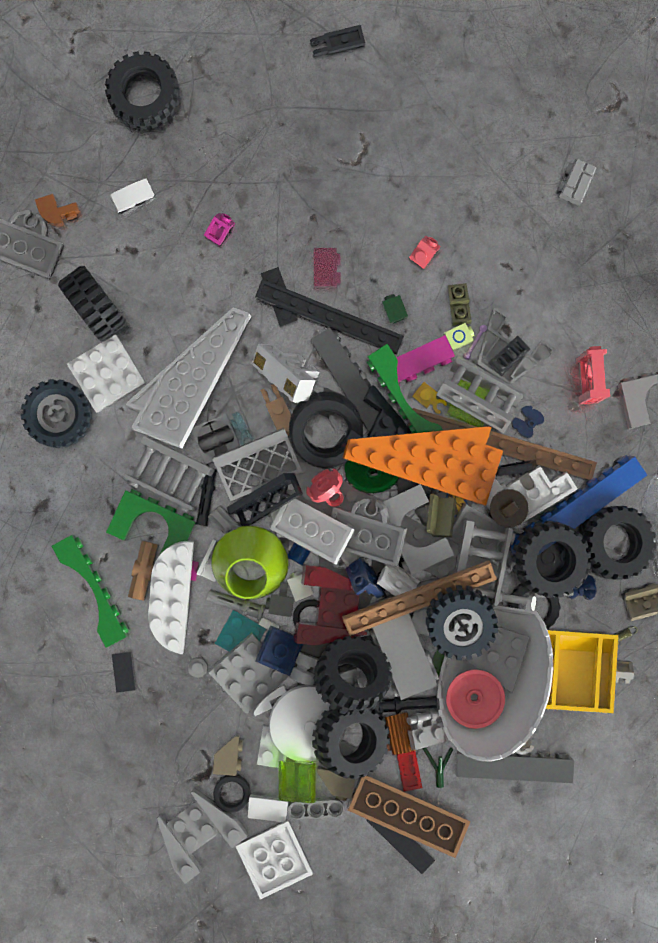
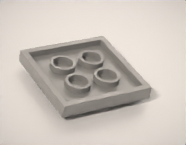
[208,633,289,714]

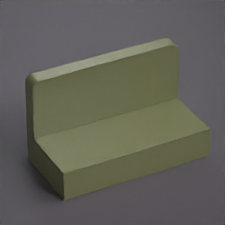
[426,494,456,538]

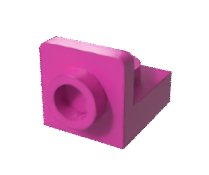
[204,213,235,246]

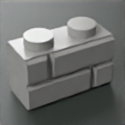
[558,159,597,206]

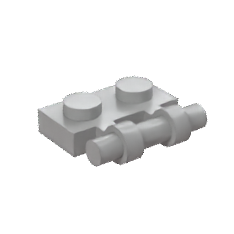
[407,709,447,750]

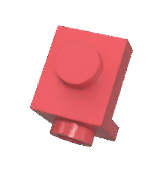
[409,236,441,269]

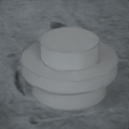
[188,658,207,678]

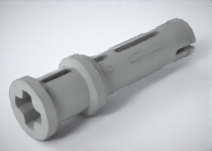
[206,589,266,621]

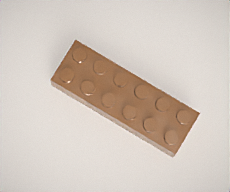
[346,776,471,858]

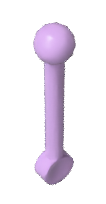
[463,325,487,360]

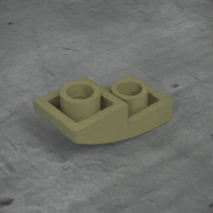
[448,283,472,326]

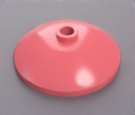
[446,669,505,729]

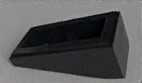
[488,335,531,376]

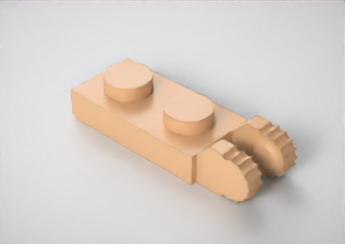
[260,384,291,436]

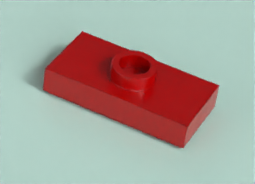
[396,751,422,792]

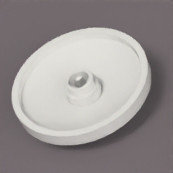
[269,685,346,762]

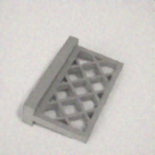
[212,428,302,501]

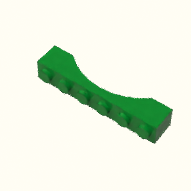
[366,344,443,433]
[51,535,129,648]

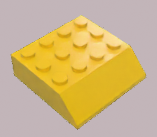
[545,630,618,713]

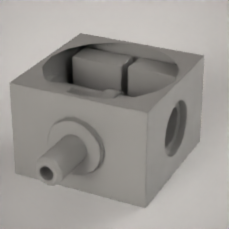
[192,414,240,473]

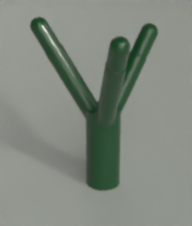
[422,747,453,788]

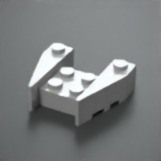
[157,788,248,884]

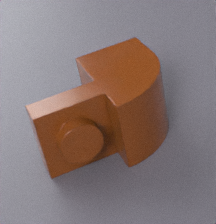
[35,194,81,227]

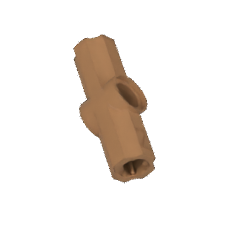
[128,541,158,601]

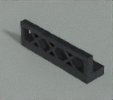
[226,473,303,526]

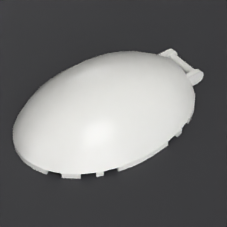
[437,592,553,761]

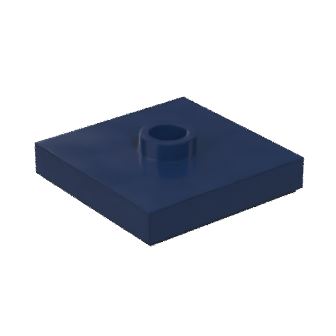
[255,625,304,676]

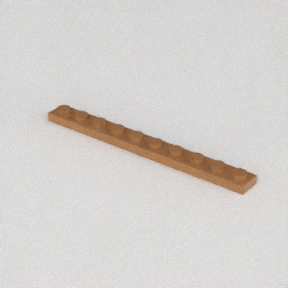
[408,408,597,480]

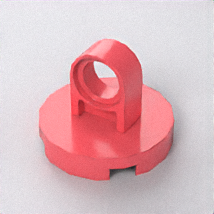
[306,468,344,507]

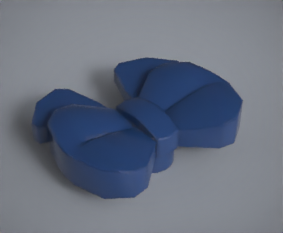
[512,406,544,438]
[568,575,597,600]

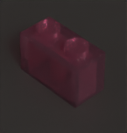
[314,248,341,289]

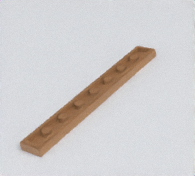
[342,560,497,636]

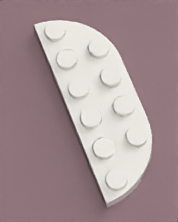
[148,541,194,654]

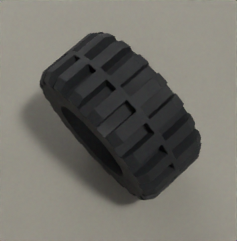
[105,51,180,129]
[58,266,126,341]
[579,506,657,580]
[512,521,591,598]
[313,636,392,715]
[312,707,390,779]

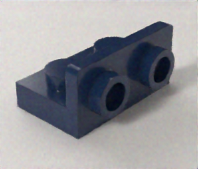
[346,557,384,598]

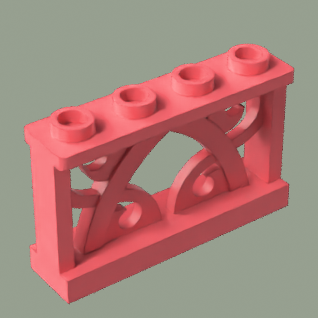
[576,346,610,404]

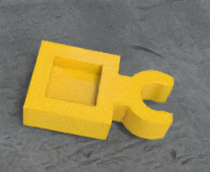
[412,382,447,414]

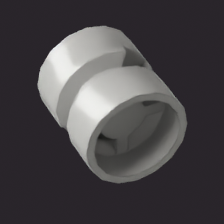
[290,652,319,687]

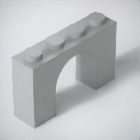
[618,372,658,429]
[383,484,454,575]

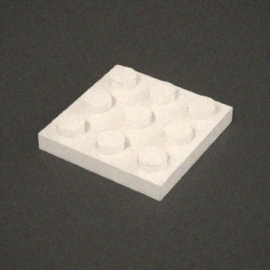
[67,334,146,413]
[236,820,313,899]

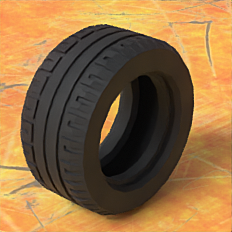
[289,391,363,468]

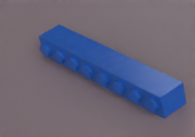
[509,455,647,555]

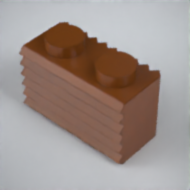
[384,711,415,755]

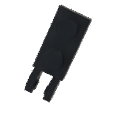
[310,25,365,56]

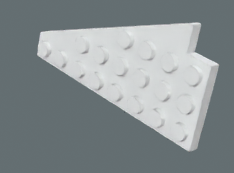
[126,307,251,449]

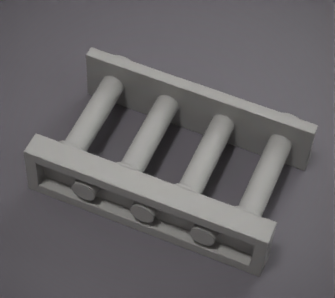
[436,356,525,433]
[123,436,215,512]
[454,519,515,606]

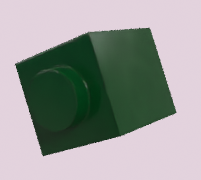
[381,294,408,325]

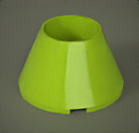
[211,526,289,599]

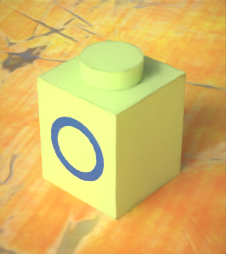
[443,323,475,351]

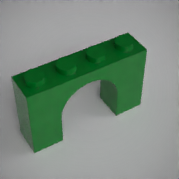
[106,489,196,556]

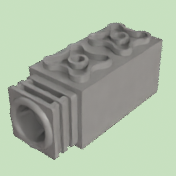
[368,595,439,700]

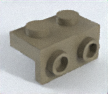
[624,583,658,621]

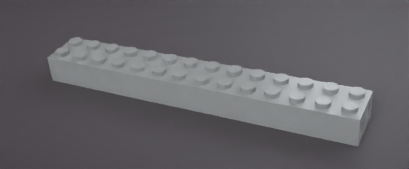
[245,444,498,590]

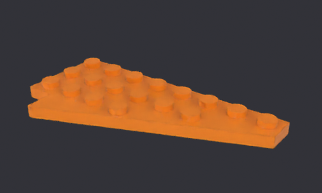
[342,426,503,506]

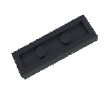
[261,267,298,328]

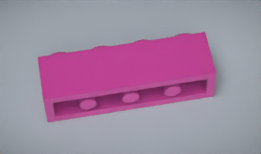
[377,335,455,389]

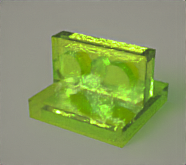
[279,760,316,803]

